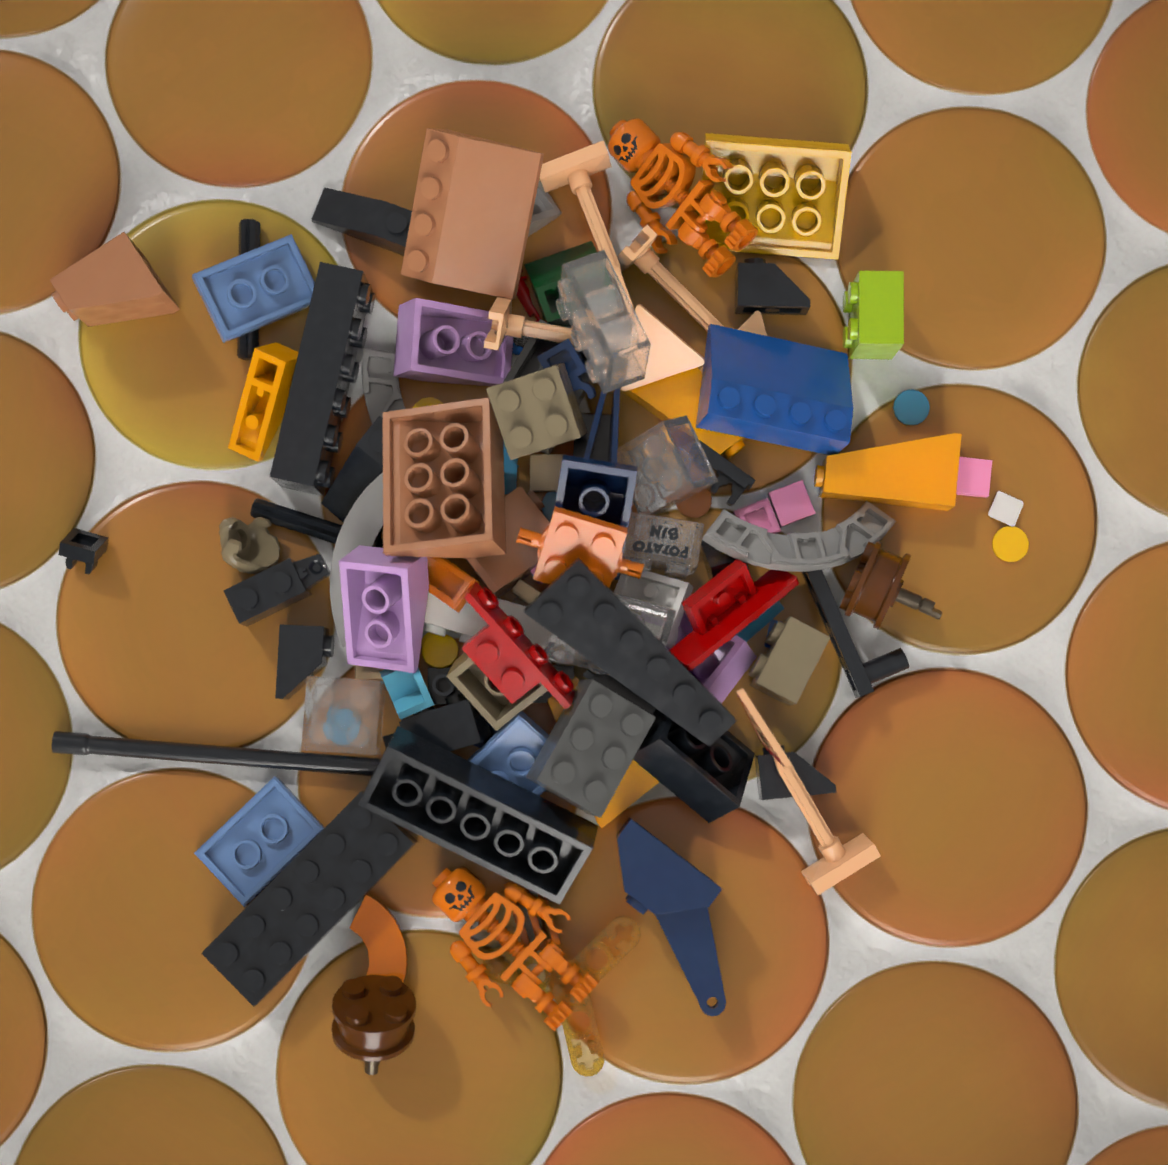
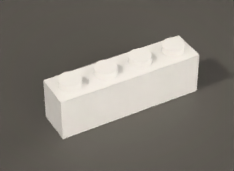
[424,592,566,664]

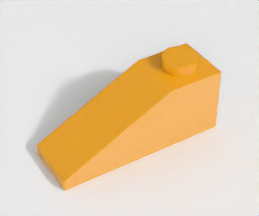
[228,342,299,462]

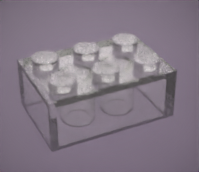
[556,250,651,394]

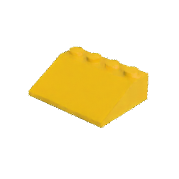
[698,133,852,260]

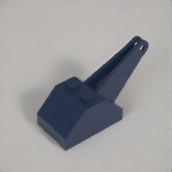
[555,373,638,580]
[616,817,726,1016]

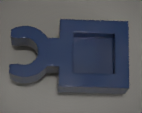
[537,338,596,406]

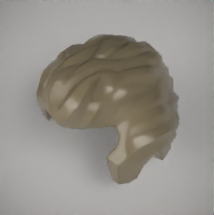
[219,517,280,574]

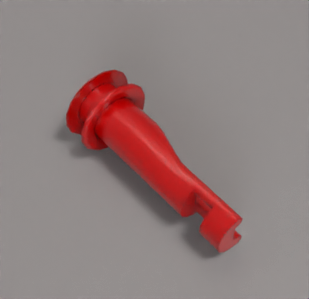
[516,270,542,322]

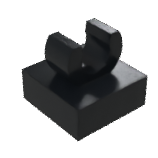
[58,528,109,574]

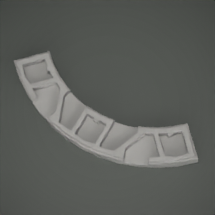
[362,348,405,424]
[330,472,383,647]
[702,500,896,572]

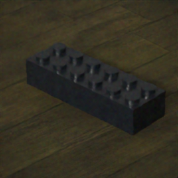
[270,262,375,496]
[358,726,598,904]
[201,791,418,1007]

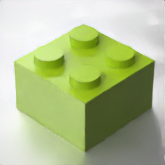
[843,271,904,360]

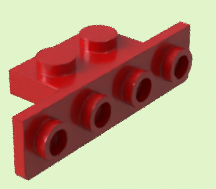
[669,559,799,670]
[461,582,575,710]

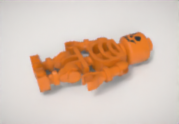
[608,118,758,278]
[432,867,600,1032]

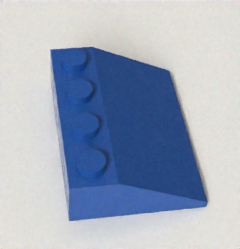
[696,324,853,455]

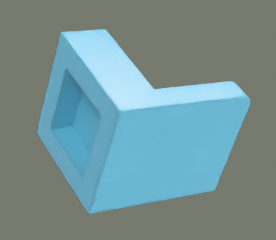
[380,668,434,719]

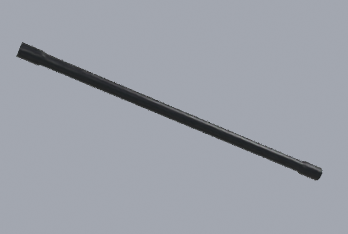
[52,731,550,792]

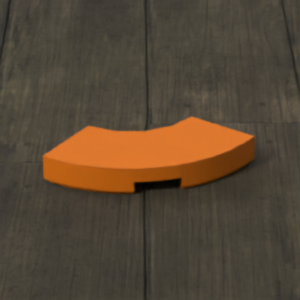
[349,893,408,983]

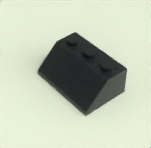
[633,709,755,823]

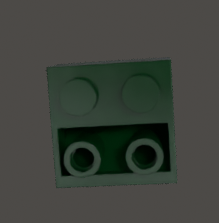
[524,241,616,327]

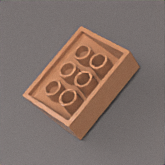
[401,128,544,300]
[383,397,506,558]

